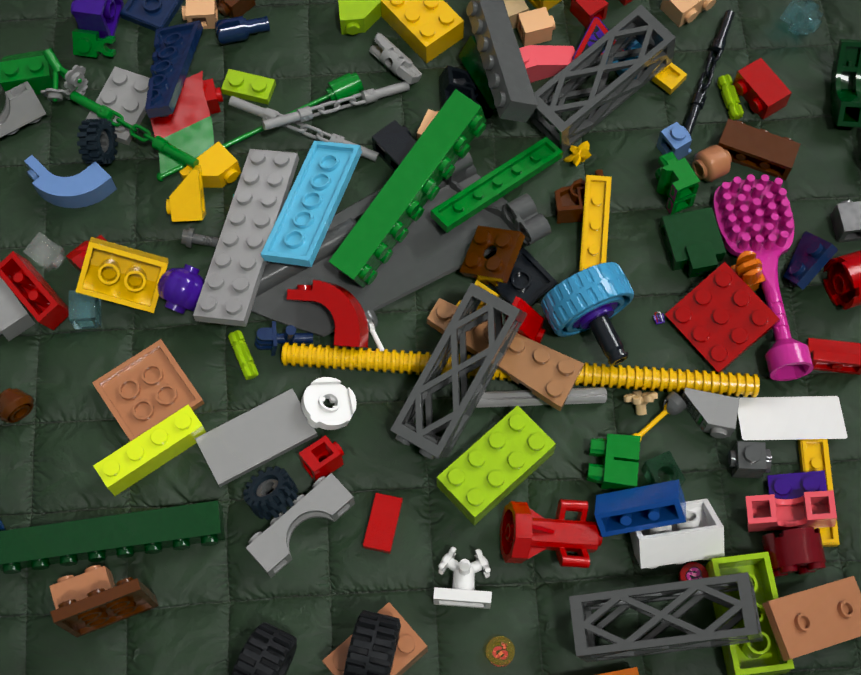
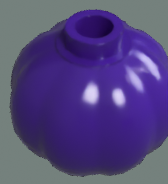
[158,264,204,314]

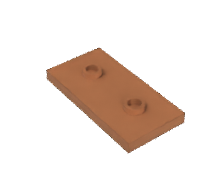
[762,576,861,661]

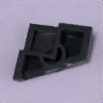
[439,65,493,118]

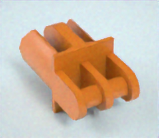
[731,251,766,291]

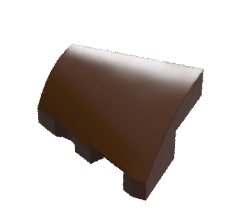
[555,169,603,224]

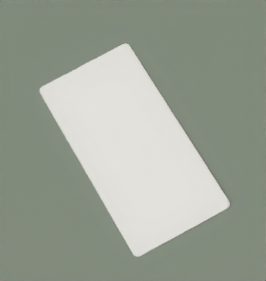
[738,396,848,440]

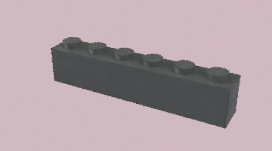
[466,0,538,123]

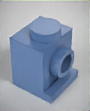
[656,122,692,160]

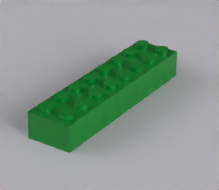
[328,89,486,288]

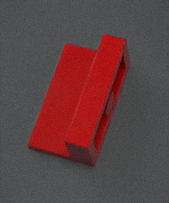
[807,338,861,375]

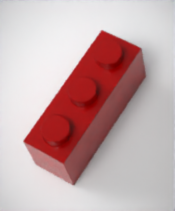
[0,251,73,330]

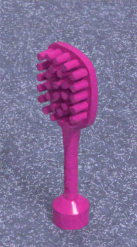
[712,174,814,381]

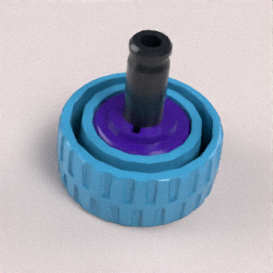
[541,262,634,366]

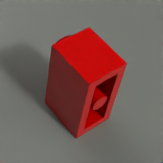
[733,58,792,120]

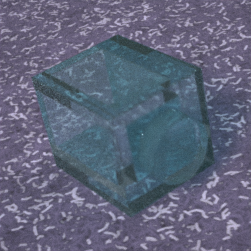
[68,290,102,330]

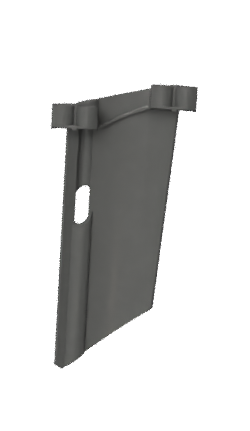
[251,152,551,337]

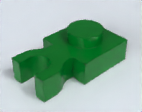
[72,29,116,58]

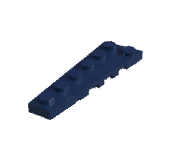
[145,20,203,118]

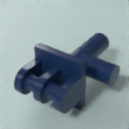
[254,321,313,356]

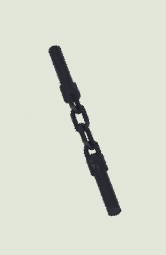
[684,10,735,136]

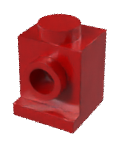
[299,435,344,482]

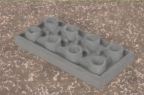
[195,389,318,487]

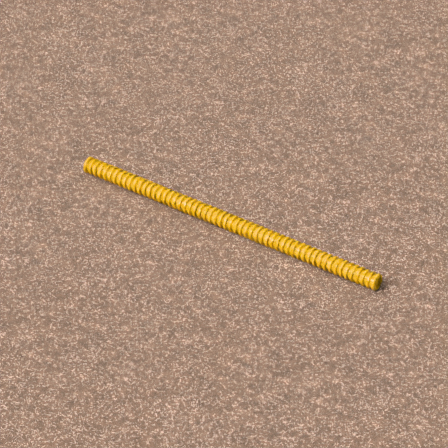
[281,342,760,398]

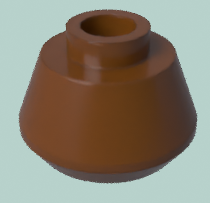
[0,388,34,423]

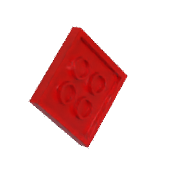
[665,262,780,373]

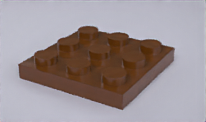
[51,577,159,638]

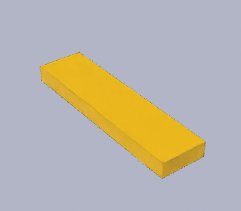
[579,175,612,272]
[798,439,840,547]

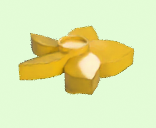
[563,141,591,167]

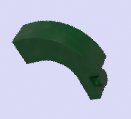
[830,39,861,127]

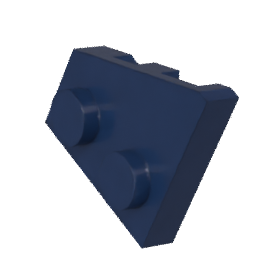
[783,231,838,290]

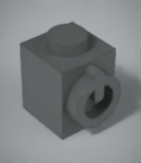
[728,441,772,478]

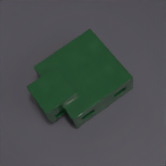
[659,207,726,278]

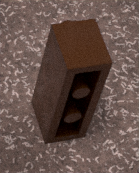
[718,118,801,181]

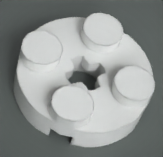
[301,377,356,430]

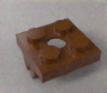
[460,225,525,287]

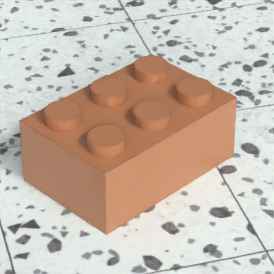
[322,602,428,675]

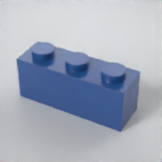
[594,479,686,537]

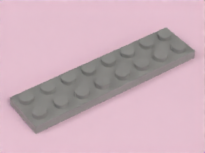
[193,149,299,327]

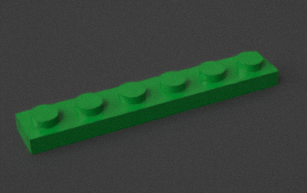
[430,137,563,233]

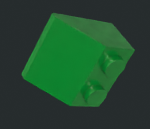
[0,48,54,95]

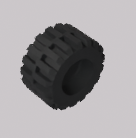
[344,610,401,675]
[231,622,297,675]

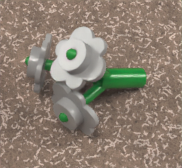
[40,48,88,102]

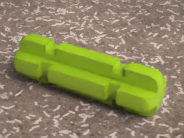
[717,74,744,120]
[228,330,259,380]

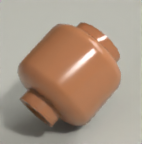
[692,145,732,182]

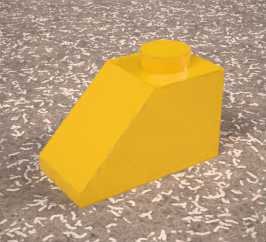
[179,142,241,188]
[166,165,206,222]

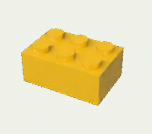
[380,0,464,64]

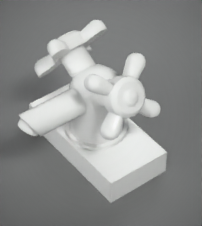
[433,547,492,609]

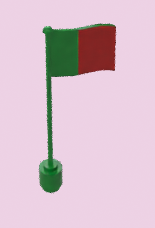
[150,71,364,182]

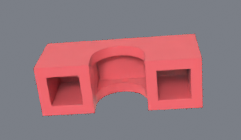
[745,490,837,532]

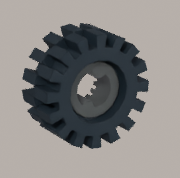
[77,118,118,165]
[243,466,298,520]

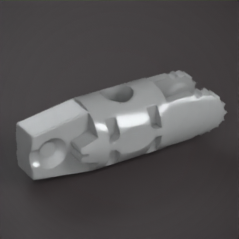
[369,33,422,84]

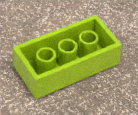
[437,405,556,526]
[705,552,794,675]

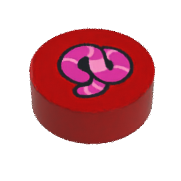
[679,562,709,581]

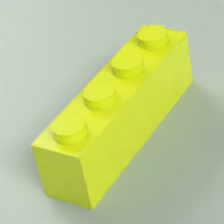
[93,405,206,496]

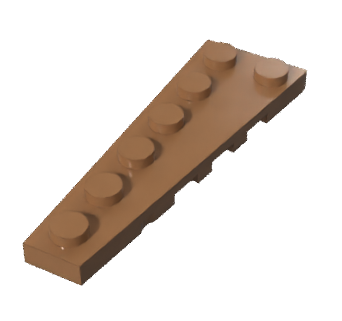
[427,298,584,411]

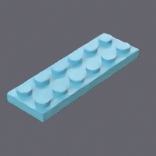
[261,140,362,267]

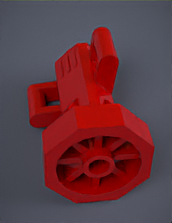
[500,499,603,568]

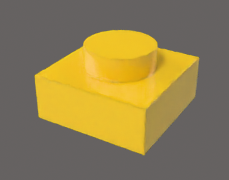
[651,62,687,95]

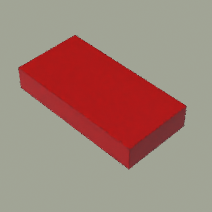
[363,493,403,554]

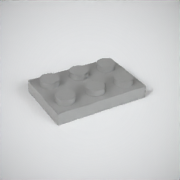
[86,66,150,145]

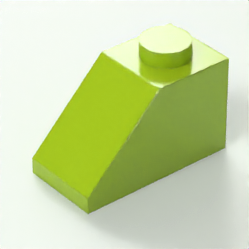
[338,0,382,35]

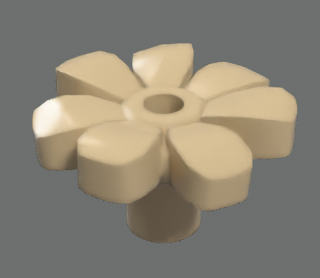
[623,390,658,415]

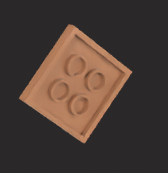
[92,339,205,441]

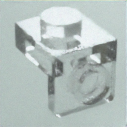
[23,232,65,272]

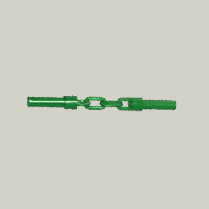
[70,91,199,168]

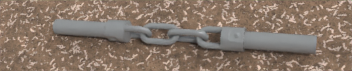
[262,81,410,130]
[228,96,379,162]

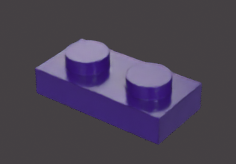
[767,470,827,499]

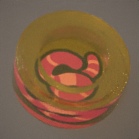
[486,636,515,667]

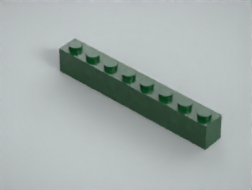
[0,500,225,574]

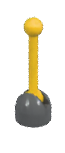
[632,391,687,442]

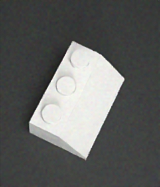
[630,498,725,569]

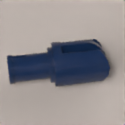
[215,16,270,44]

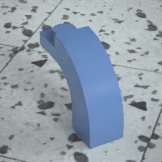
[24,155,117,208]

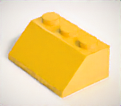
[75,237,168,313]

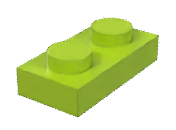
[221,69,276,105]

